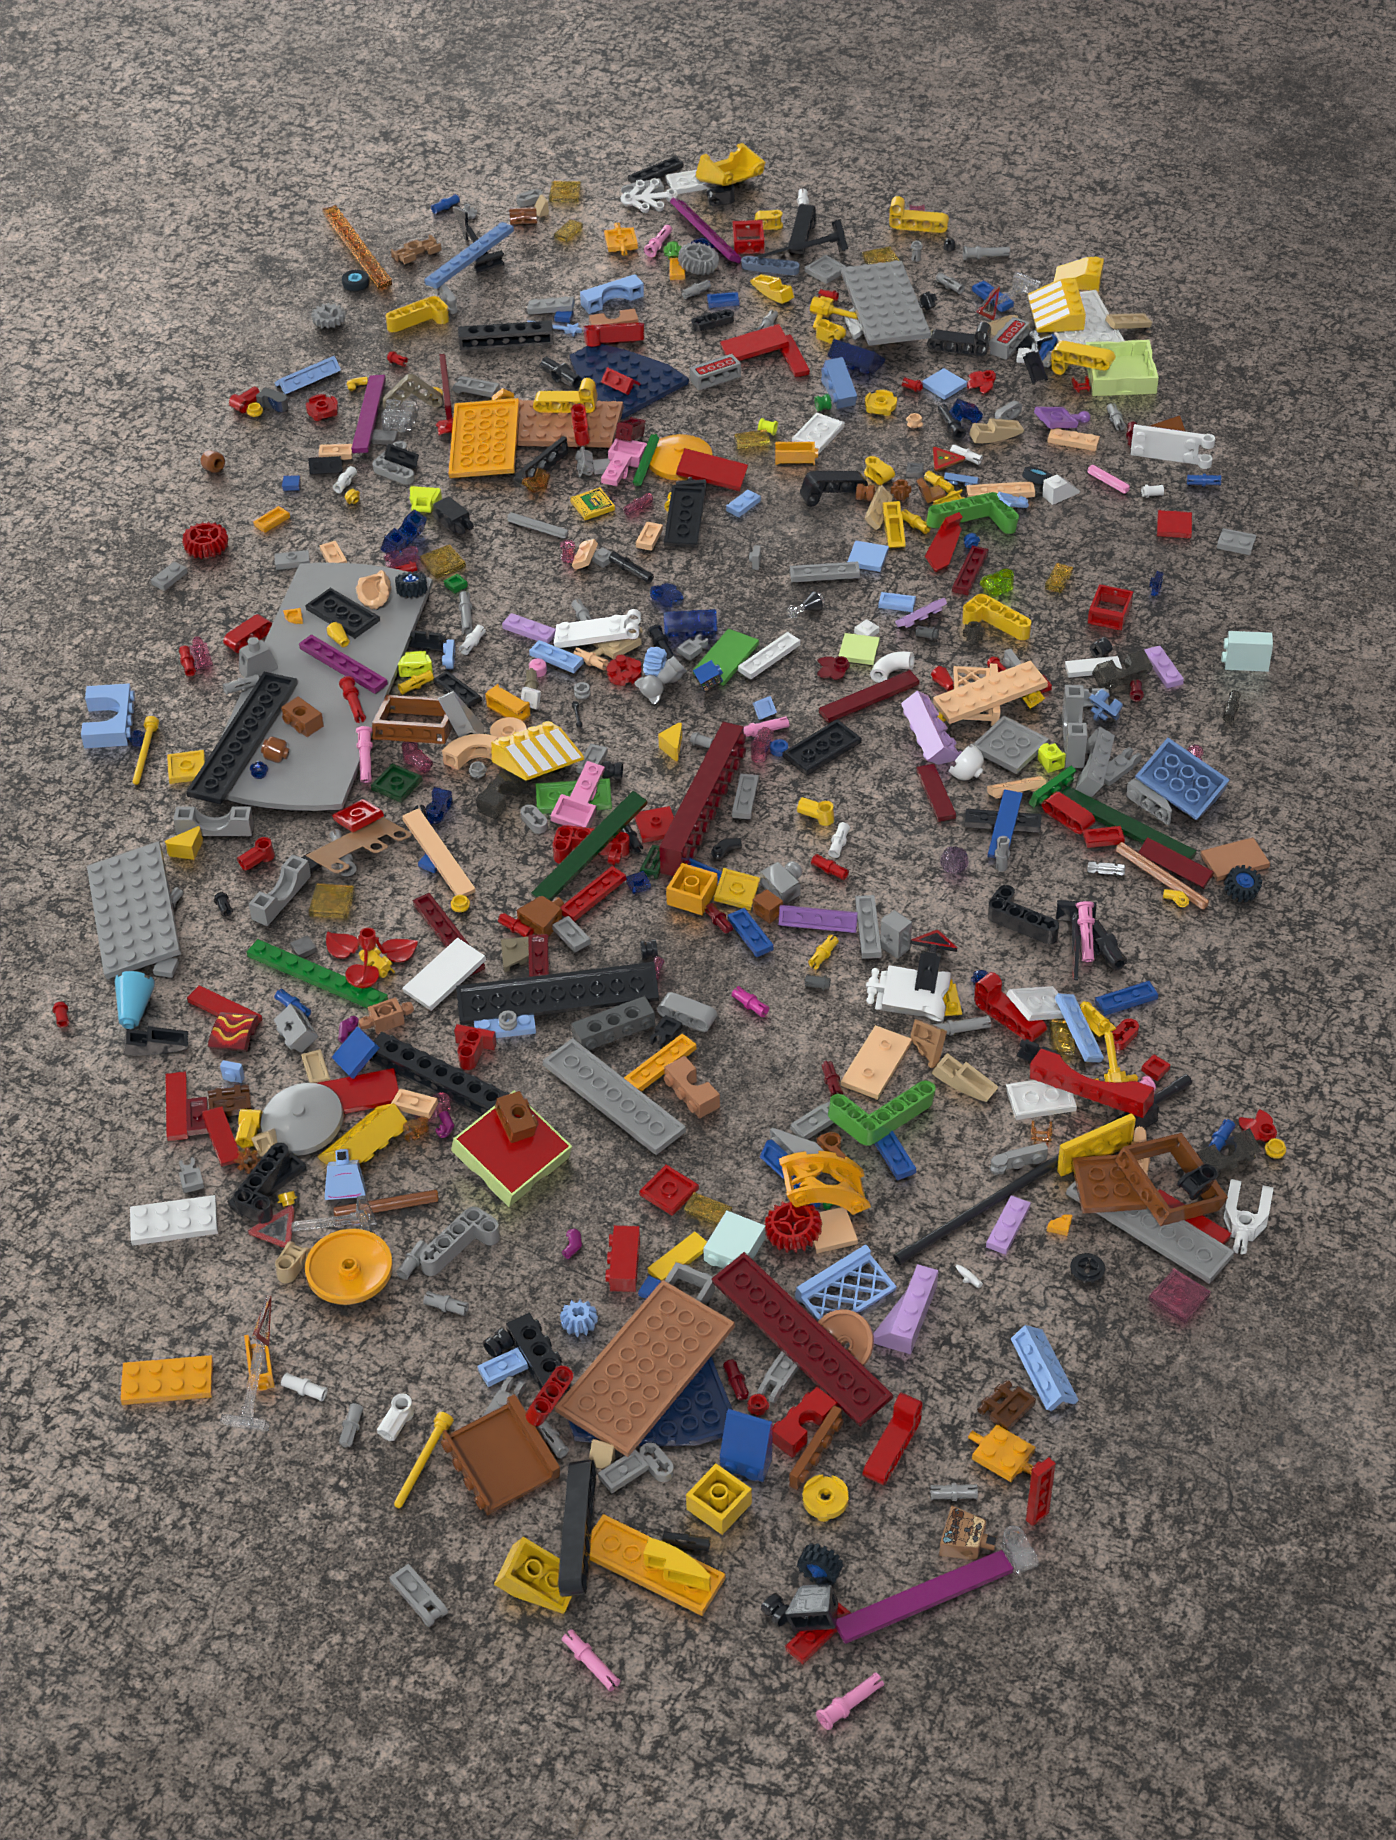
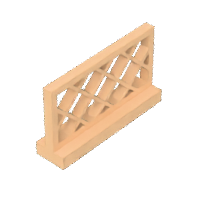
[953,663,1000,726]

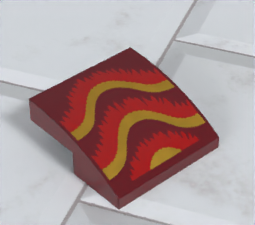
[207,1012,258,1052]

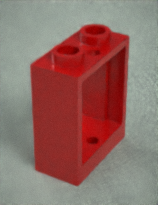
[732,220,765,254]
[1087,584,1134,631]

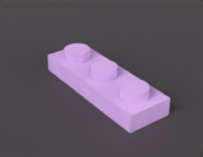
[895,597,947,628]
[502,613,556,644]
[1143,646,1184,688]
[986,1196,1031,1255]

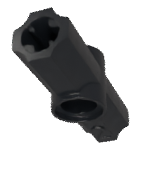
[540,356,582,389]
[1092,918,1127,971]

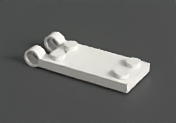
[1130,424,1215,469]
[554,609,641,648]

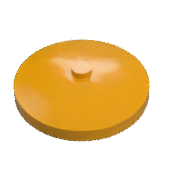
[649,434,712,480]
[305,1229,393,1305]

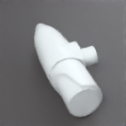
[955,1264,983,1288]

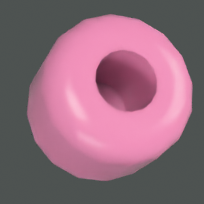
[529,658,547,677]

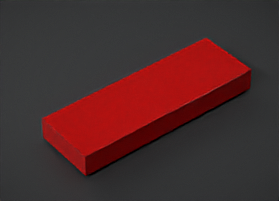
[202,1106,239,1167]
[785,1602,851,1665]

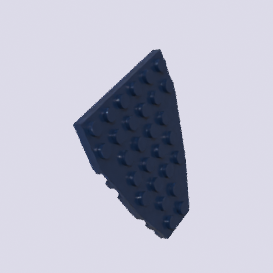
[569,344,689,420]
[567,1357,733,1446]

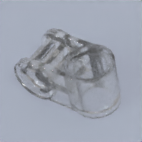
[1001,1526,1039,1575]

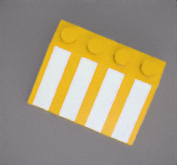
[1028,278,1086,333]
[491,721,584,781]

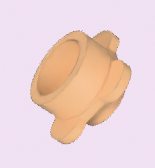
[906,413,923,428]

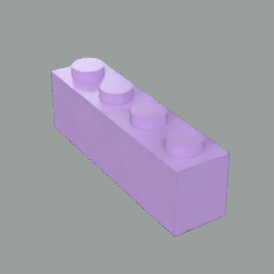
[901,691,962,765]
[873,1264,938,1354]

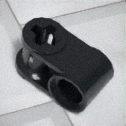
[706,184,735,206]
[1177,1164,1218,1201]

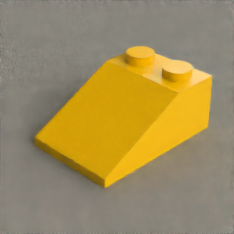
[1053,257,1104,291]
[494,1537,572,1614]

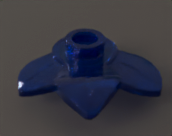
[649,583,684,608]

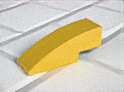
[750,274,794,304]
[882,501,906,548]
[643,1537,711,1592]

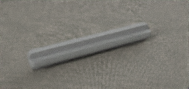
[507,512,569,539]

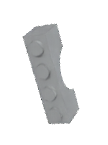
[1075,727,1115,798]
[173,807,254,836]
[249,854,311,926]

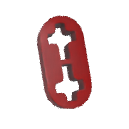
[1112,1018,1139,1051]

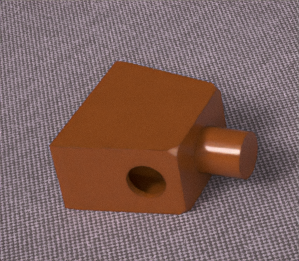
[517,896,564,937]

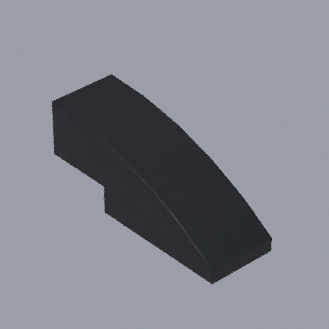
[123,1026,188,1056]

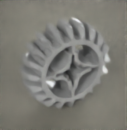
[678,242,719,276]

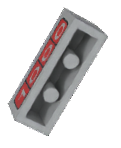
[989,317,1030,360]
[690,354,741,390]

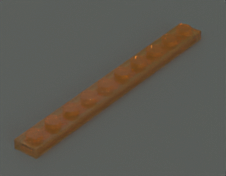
[322,205,392,289]

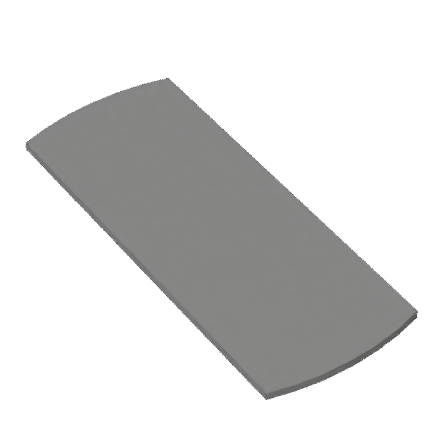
[221,563,433,811]

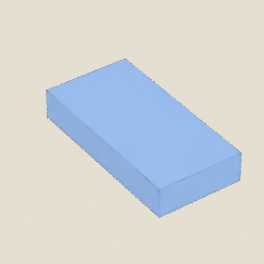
[878,592,916,612]

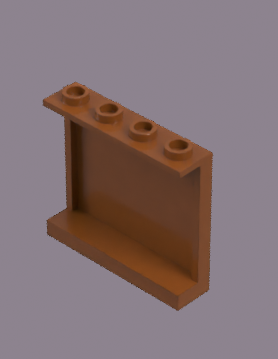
[441,1394,560,1516]

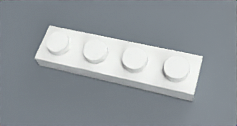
[738,632,800,679]

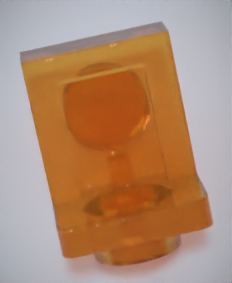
[522,468,551,492]

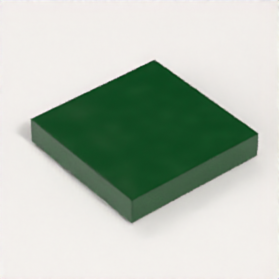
[371,763,423,803]

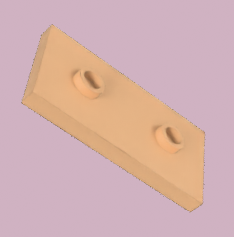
[841,1025,912,1100]

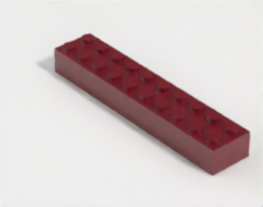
[659,722,746,876]

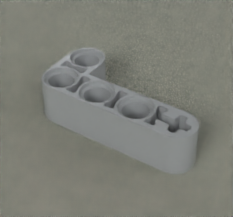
[420,1207,500,1276]

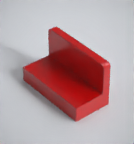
[601,367,641,395]

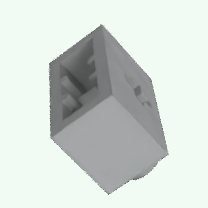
[880,910,912,959]
[274,1004,319,1053]

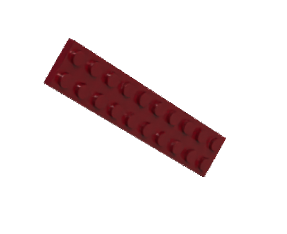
[711,1252,893,1427]

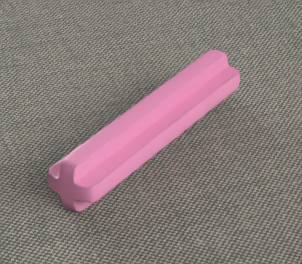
[1088,465,1130,494]

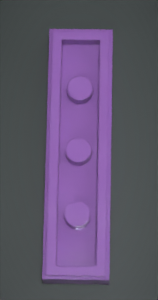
[779,905,858,933]

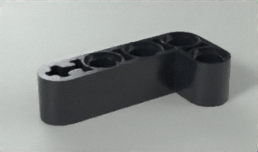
[788,204,816,255]
[927,322,991,356]
[799,471,868,507]
[988,885,1059,944]
[234,1143,291,1224]

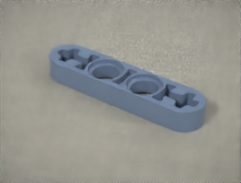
[741,256,799,275]

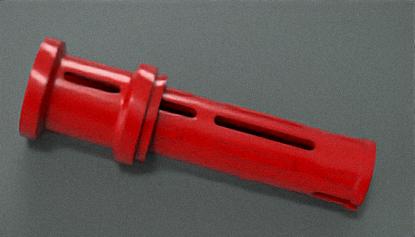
[339,676,366,723]

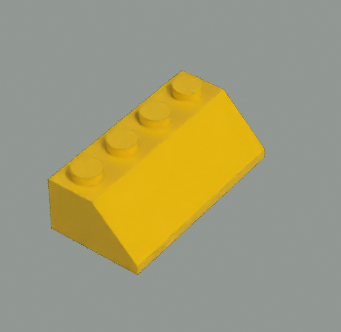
[317,1103,408,1165]

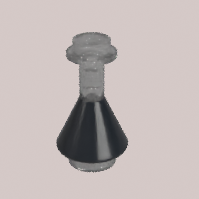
[786,591,825,619]

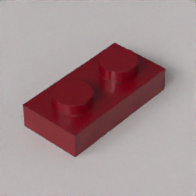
[186,1097,209,1136]

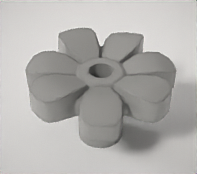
[463,204,477,219]

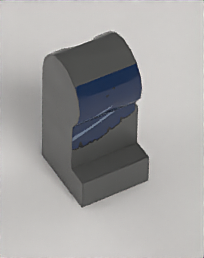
[256,387,288,412]

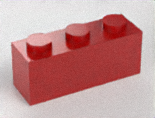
[605,1225,640,1292]

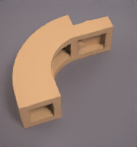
[442,734,498,770]

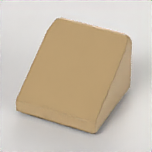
[534,194,549,217]
[251,1128,277,1157]
[589,1439,615,1470]

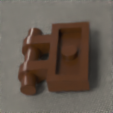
[208,1083,252,1117]
[977,1380,1036,1431]

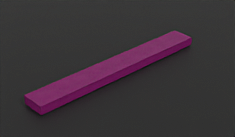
[670,197,742,263]
[351,375,386,453]
[836,1550,1014,1644]

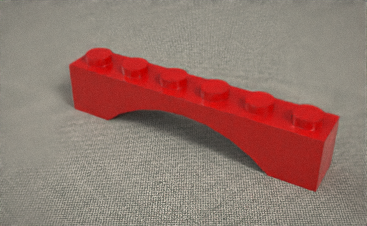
[1030,1049,1154,1118]

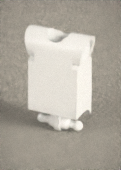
[866,965,951,1023]

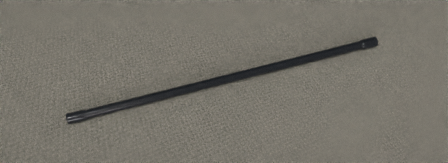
[893,1074,1192,1265]

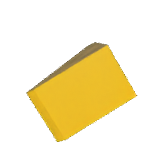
[658,723,683,761]
[165,826,203,860]

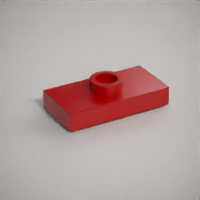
[1083,826,1125,848]

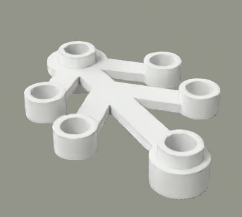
[621,178,678,213]

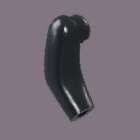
[711,838,742,859]

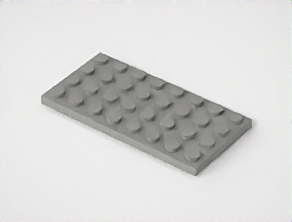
[841,261,931,346]
[87,841,181,979]

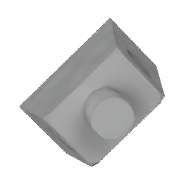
[239,637,278,678]

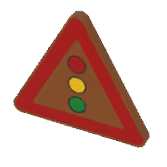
[932,447,966,471]

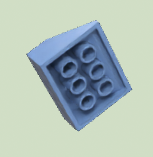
[1135,738,1229,820]

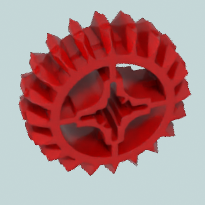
[182,521,229,560]
[765,1200,822,1254]

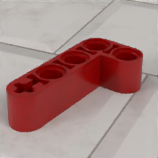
[584,322,645,346]
[552,825,630,864]
[974,972,1047,1042]
[862,1392,923,1485]

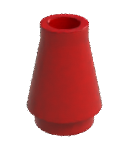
[931,666,954,692]

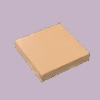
[813,1207,858,1254]

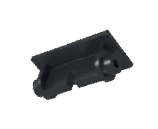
[308,456,343,474]
[409,630,448,651]
[1016,1039,1062,1062]

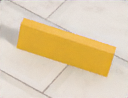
[647,1232,707,1281]

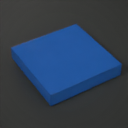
[332,1026,380,1079]

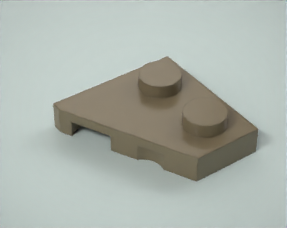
[501,937,529,972]

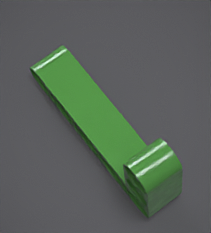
[926,492,1019,534]
[828,1081,936,1146]

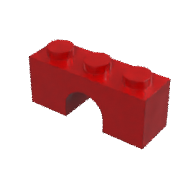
[772,1387,837,1458]

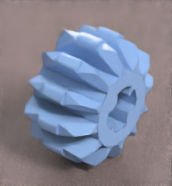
[643,647,667,677]
[560,1299,598,1337]

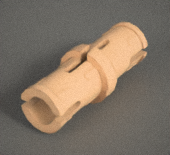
[573,648,609,671]

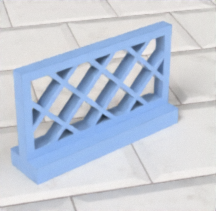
[794,1244,897,1322]

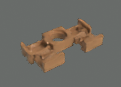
[391,235,442,264]

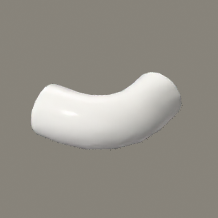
[870,651,915,683]

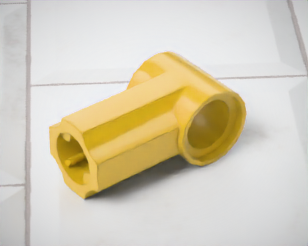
[797,797,834,826]
[235,1109,263,1149]

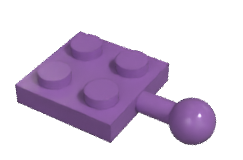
[1034,407,1091,429]

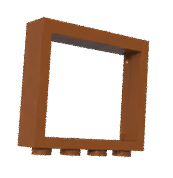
[372,695,453,744]
[1115,1133,1228,1226]

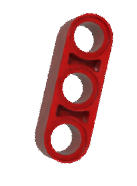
[571,404,590,446]
[223,614,273,653]
[1042,792,1095,834]
[526,1365,574,1426]

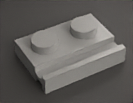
[1217,528,1256,555]

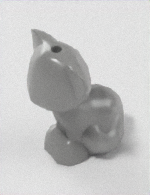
[635,656,687,704]

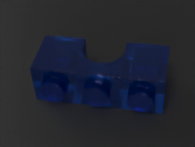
[380,509,427,559]

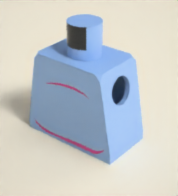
[325,1149,367,1200]

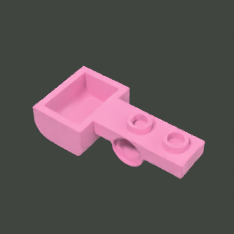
[601,439,647,486]
[551,761,605,828]

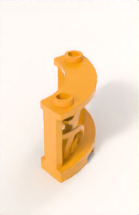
[779,1151,871,1215]

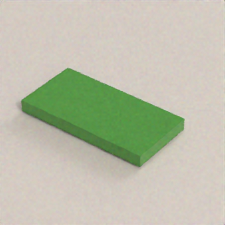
[693,629,759,686]
[536,778,612,814]

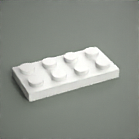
[130,1195,218,1246]

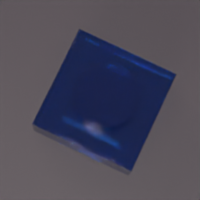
[1149,571,1164,596]
[626,871,651,894]

